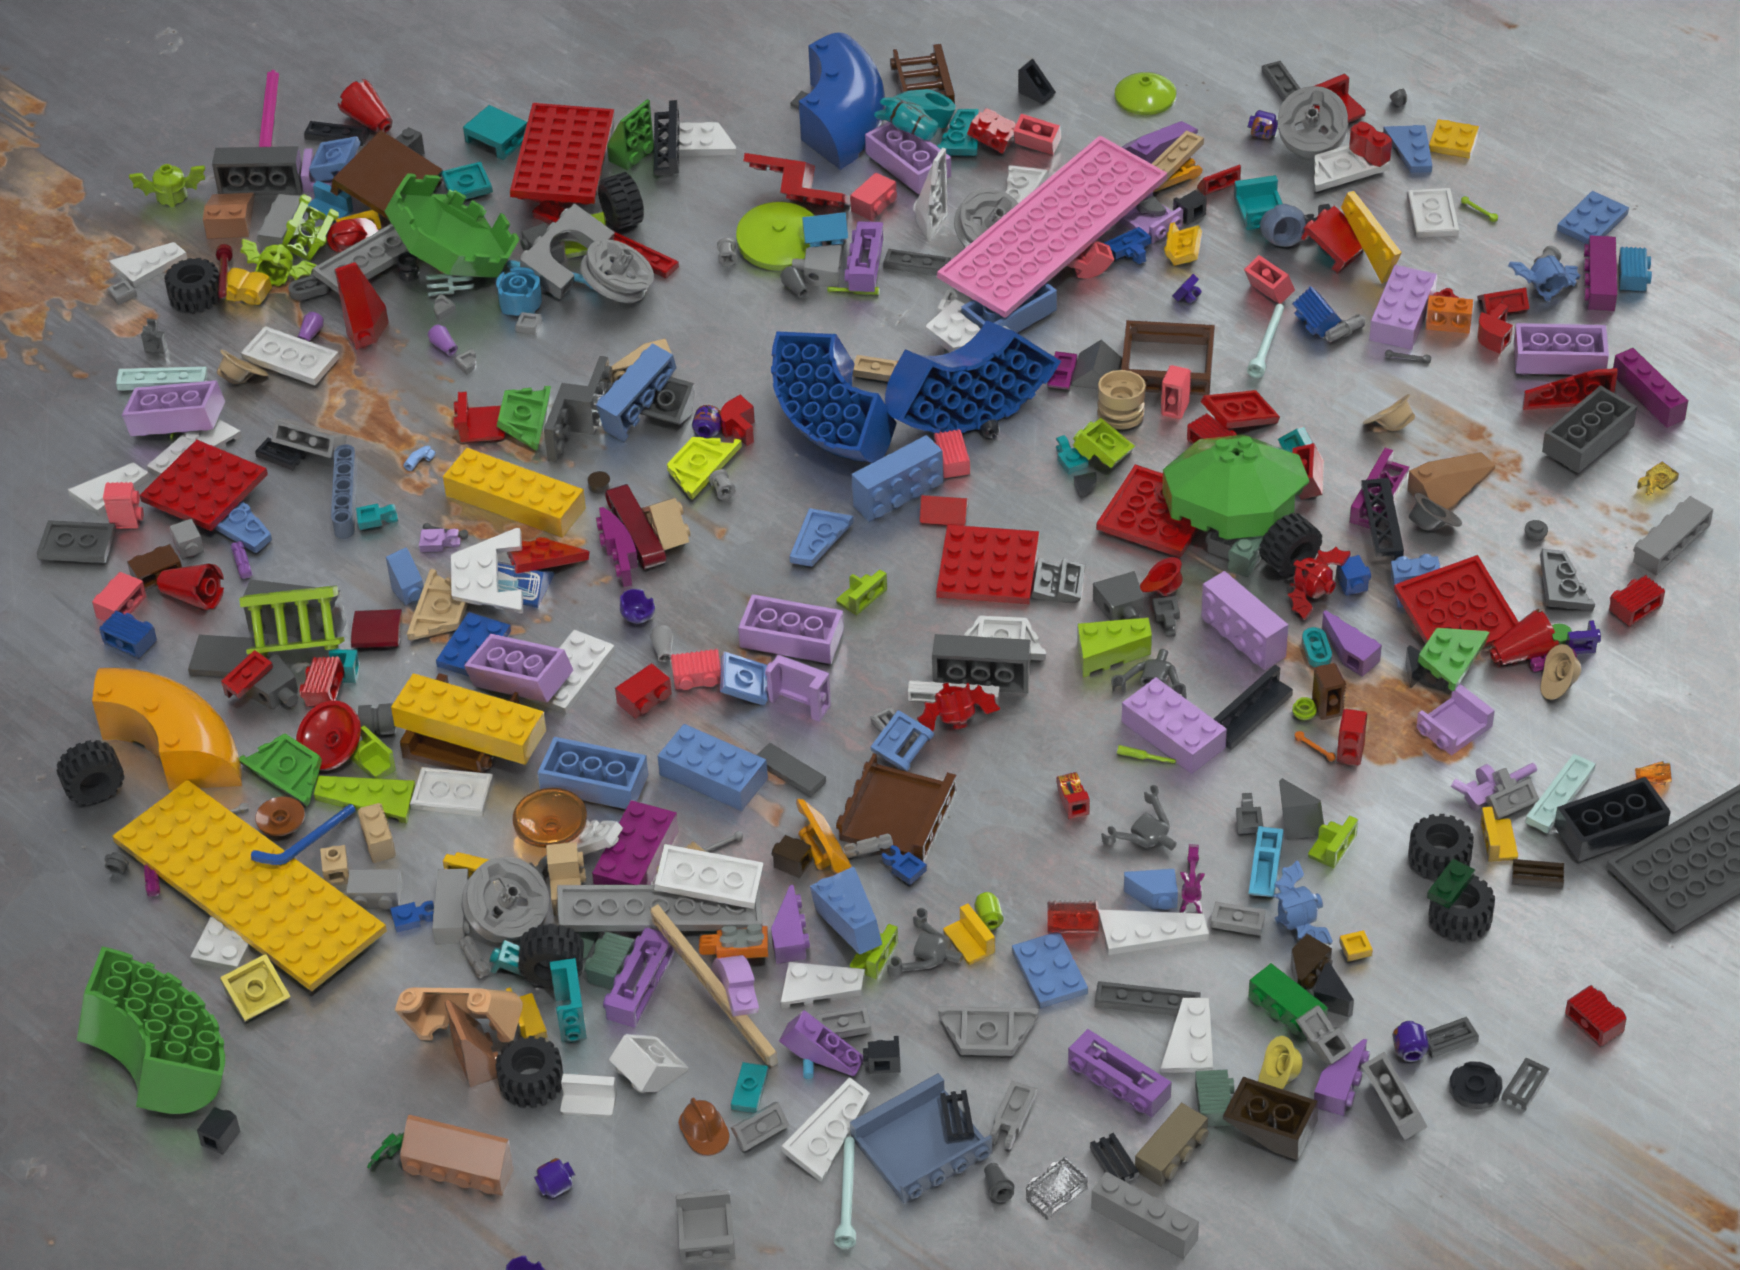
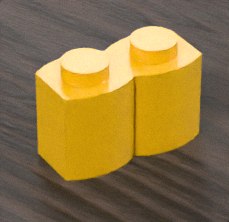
[226,268,272,305]

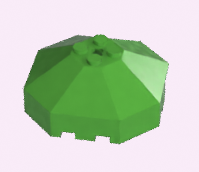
[384,173,520,278]
[1163,435,1309,539]

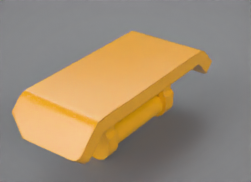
[796,799,851,874]

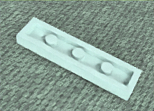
[116,366,208,390]
[1525,754,1596,834]

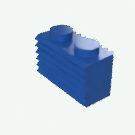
[1292,286,1342,338]
[99,611,157,659]

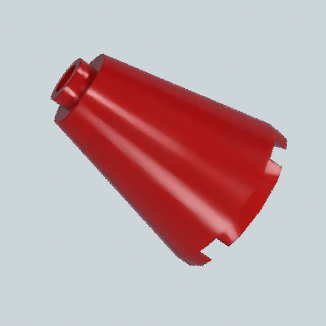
[338,79,393,133]
[157,563,224,610]
[1489,609,1559,665]

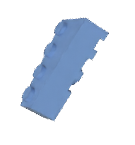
[596,343,677,443]
[810,866,882,954]

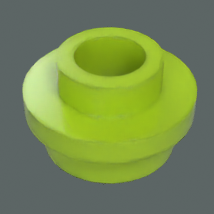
[1292,697,1317,720]

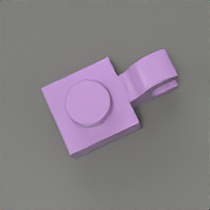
[419,529,461,552]

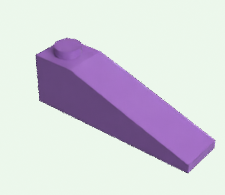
[1122,121,1198,164]

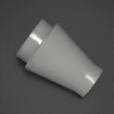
[650,625,673,662]

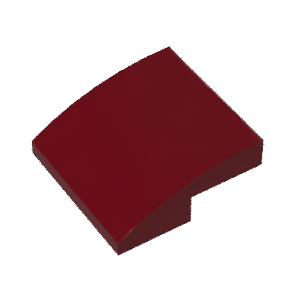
[351,609,403,648]

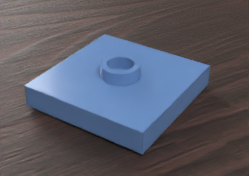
[720,652,768,706]

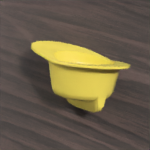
[1258,1036,1303,1089]

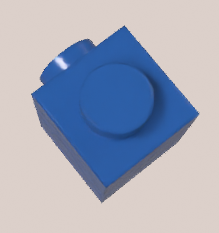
[1336,555,1371,596]

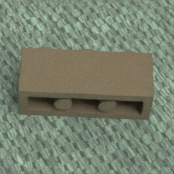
[1135,1102,1209,1187]

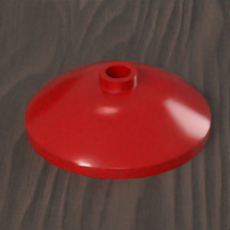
[296,700,361,771]

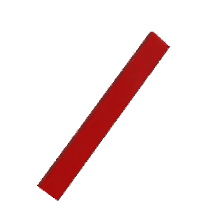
[532,201,679,279]

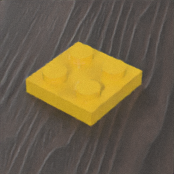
[1429,119,1479,159]

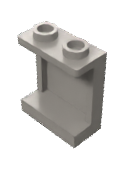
[676,1189,736,1265]

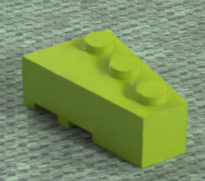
[1077,618,1152,678]

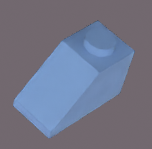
[386,547,424,606]
[1124,869,1178,910]

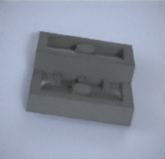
[1031,558,1086,602]

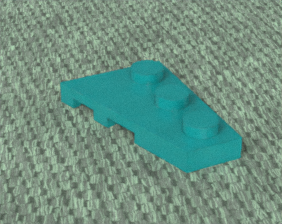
[937,109,979,156]

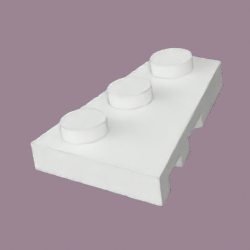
[568,819,623,856]
[781,962,865,1009]

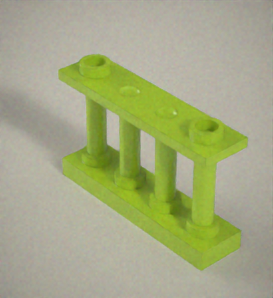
[239,585,345,657]

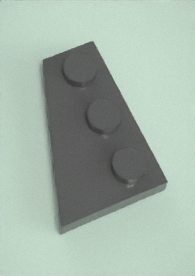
[1540,548,1596,611]

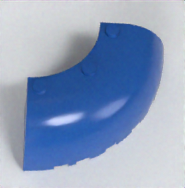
[799,33,885,170]
[885,320,1061,433]
[771,331,897,463]

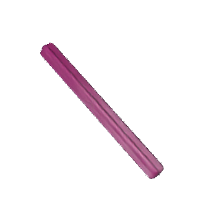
[259,69,279,147]

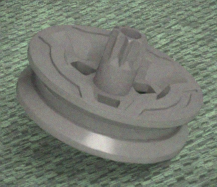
[1278,86,1348,158]
[954,188,1019,248]
[580,239,654,303]
[462,857,549,943]

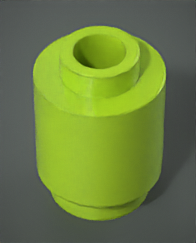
[974,892,1004,930]

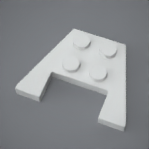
[924,294,1009,352]
[451,528,523,613]

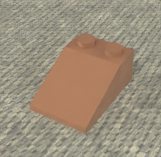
[203,193,255,239]
[445,1000,499,1088]

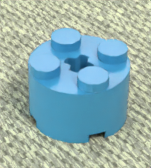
[496,267,542,316]

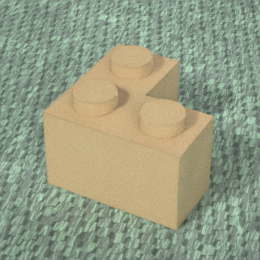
[641,498,691,550]
[546,842,586,916]

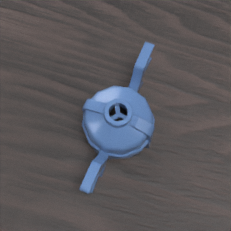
[1508,255,1581,301]
[1273,861,1333,945]

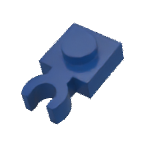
[882,845,927,885]
[390,901,434,933]

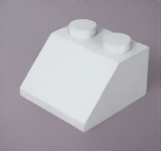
[609,1034,689,1093]

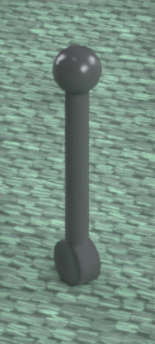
[1385,349,1431,364]
[422,523,469,539]

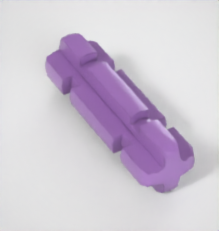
[231,541,252,579]

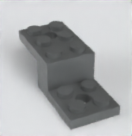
[544,356,613,462]

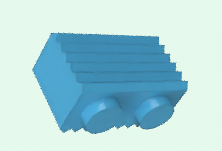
[1618,246,1652,291]

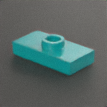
[731,1062,769,1113]

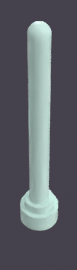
[1247,304,1284,378]
[834,1136,856,1248]

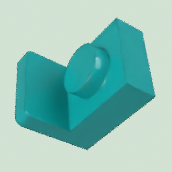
[489,940,521,975]

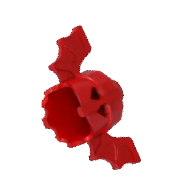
[1288,547,1351,621]
[917,682,1000,731]

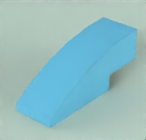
[1249,826,1283,898]

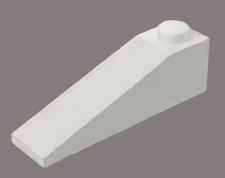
[913,148,948,240]

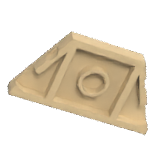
[407,569,468,640]

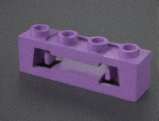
[845,221,884,292]
[603,928,675,1028]
[1068,1029,1172,1118]

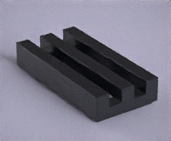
[255,437,306,471]
[940,1090,974,1141]
[1090,1132,1139,1182]

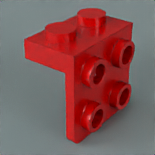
[1313,73,1366,123]
[453,391,505,442]

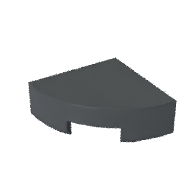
[1136,196,1167,216]

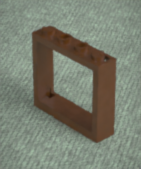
[1121,320,1215,396]

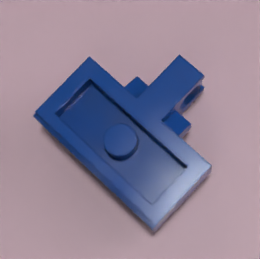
[1104,227,1151,264]

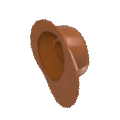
[678,1098,730,1156]

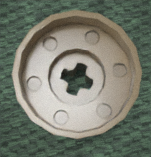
[1097,370,1146,429]

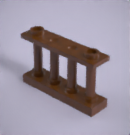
[890,44,955,104]

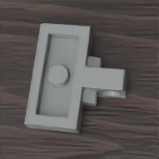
[1485,768,1539,820]

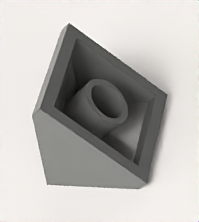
[1071,339,1122,389]
[640,377,695,425]
[1279,778,1324,840]

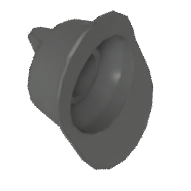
[1409,493,1462,531]

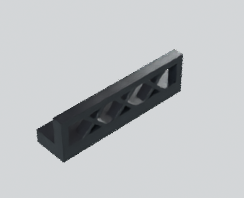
[653,100,680,175]
[1361,478,1404,561]
[1214,665,1293,750]

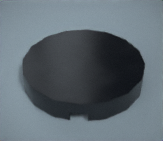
[1449,1061,1503,1110]

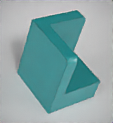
[1278,427,1313,452]
[328,649,360,683]

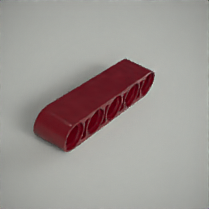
[605,484,666,570]

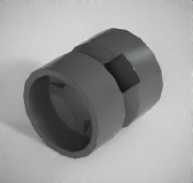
[358,703,396,736]

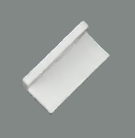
[560,1074,617,1118]

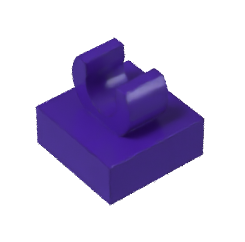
[1172,274,1202,304]

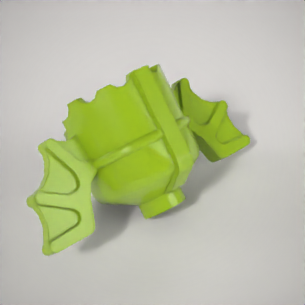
[129,164,205,207]
[240,239,316,287]

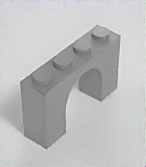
[519,203,615,299]

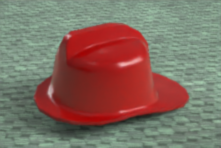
[327,218,378,253]
[1140,557,1183,597]

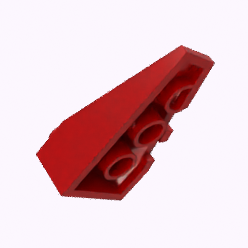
[1523,368,1618,410]

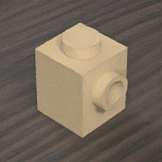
[320,845,349,886]

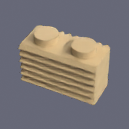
[358,803,396,863]

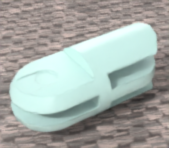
[426,273,474,297]

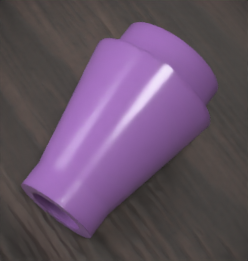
[297,312,324,342]
[428,325,458,356]

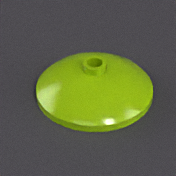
[1115,72,1176,115]

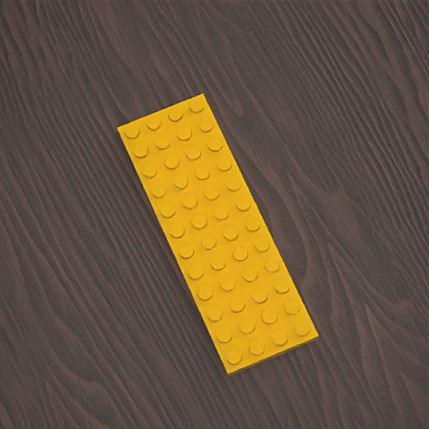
[112,780,387,991]

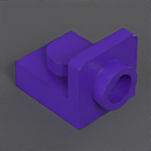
[1566,620,1601,654]

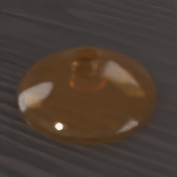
[512,788,587,848]

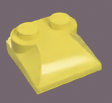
[220,954,291,1022]

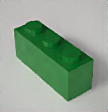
[1248,963,1328,1041]

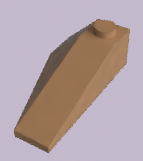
[1407,452,1495,511]

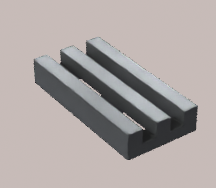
[1426,1017,1479,1058]
[1502,1058,1550,1111]

